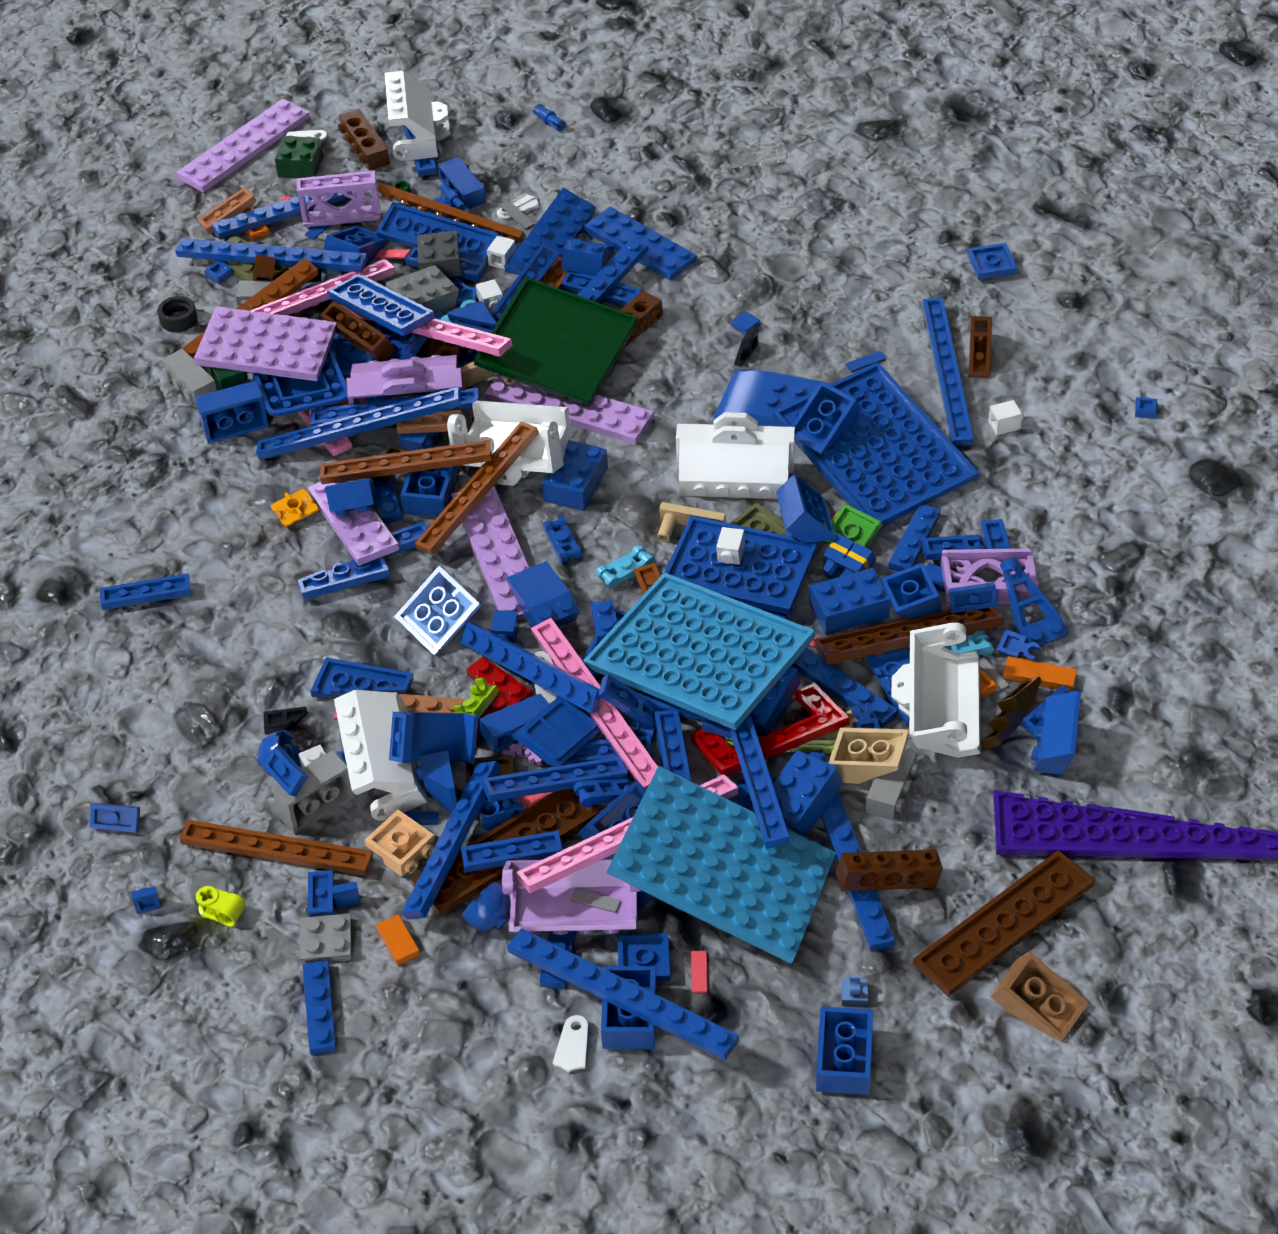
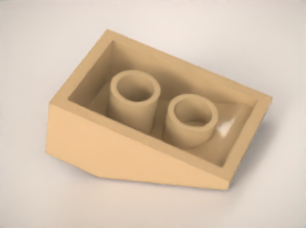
[829,728,910,784]

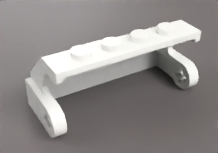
[385,71,450,161]
[447,401,571,486]
[676,412,795,499]
[892,623,981,758]
[334,690,428,821]

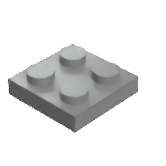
[300,913,352,965]

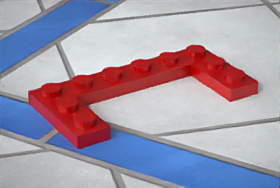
[450,656,532,763]
[690,683,850,777]

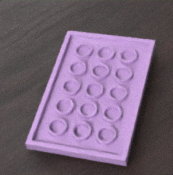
[194,306,337,381]

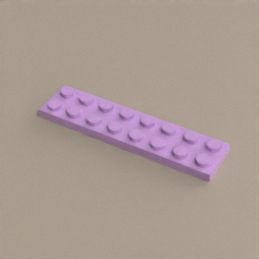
[176,99,310,193]
[485,374,654,445]
[451,486,529,621]

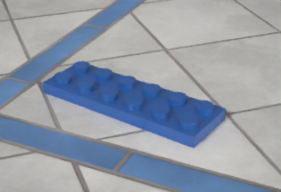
[510,187,596,273]
[376,202,499,264]
[584,206,697,281]
[327,274,435,336]

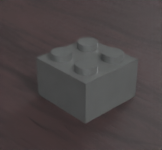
[417,231,461,277]

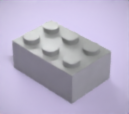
[386,265,459,312]
[272,750,355,834]

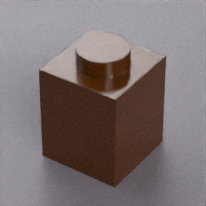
[253,255,276,281]

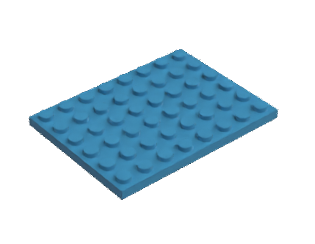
[583,572,816,730]
[606,766,836,964]

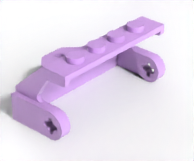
[347,355,464,404]
[502,858,641,935]

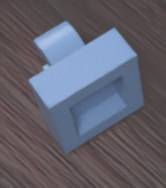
[841,975,868,1006]

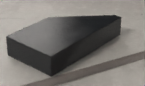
[734,327,759,367]
[263,706,308,735]

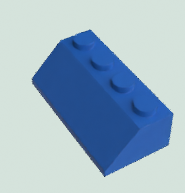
[776,474,837,543]

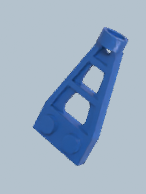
[1000,557,1069,647]

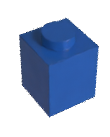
[491,610,519,644]

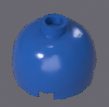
[257,730,301,777]
[462,882,511,931]

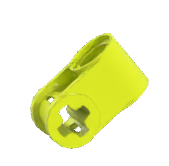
[196,886,246,927]

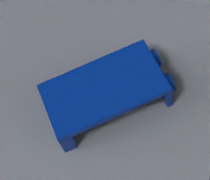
[389,712,479,763]

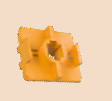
[271,489,319,528]

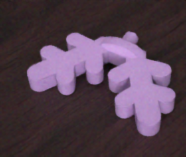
[502,743,543,766]

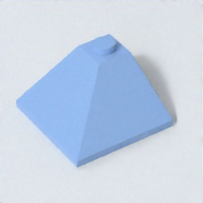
[394,566,481,656]

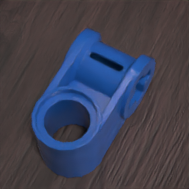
[479,798,526,831]

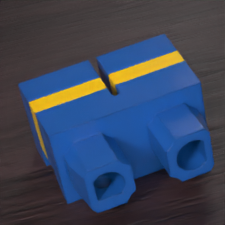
[821,533,876,578]

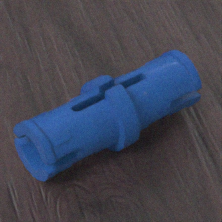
[533,104,566,132]

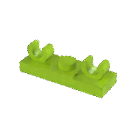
[453,678,500,719]

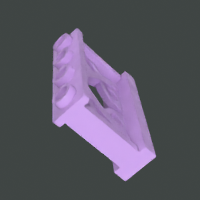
[297,170,381,227]
[941,549,1039,605]

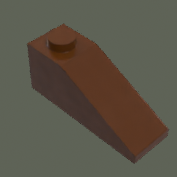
[968,316,992,377]

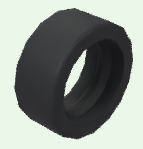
[157,296,198,332]

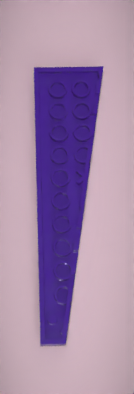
[993,790,1278,860]

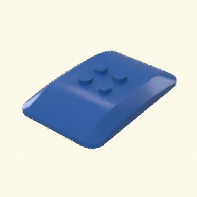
[252,319,348,416]
[714,369,830,427]

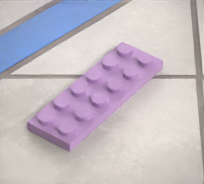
[307,480,399,566]

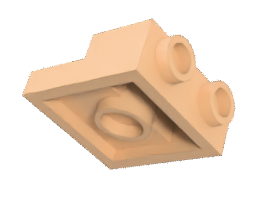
[365,810,435,877]

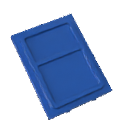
[513,696,602,767]

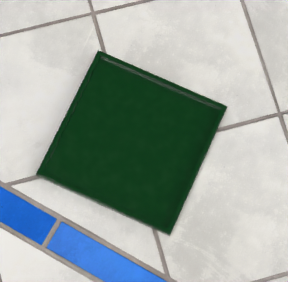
[474,277,638,408]

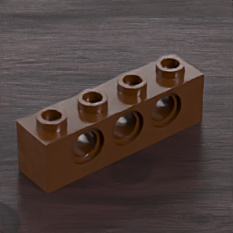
[338,108,390,171]
[620,291,663,350]
[320,301,396,362]
[835,849,943,892]

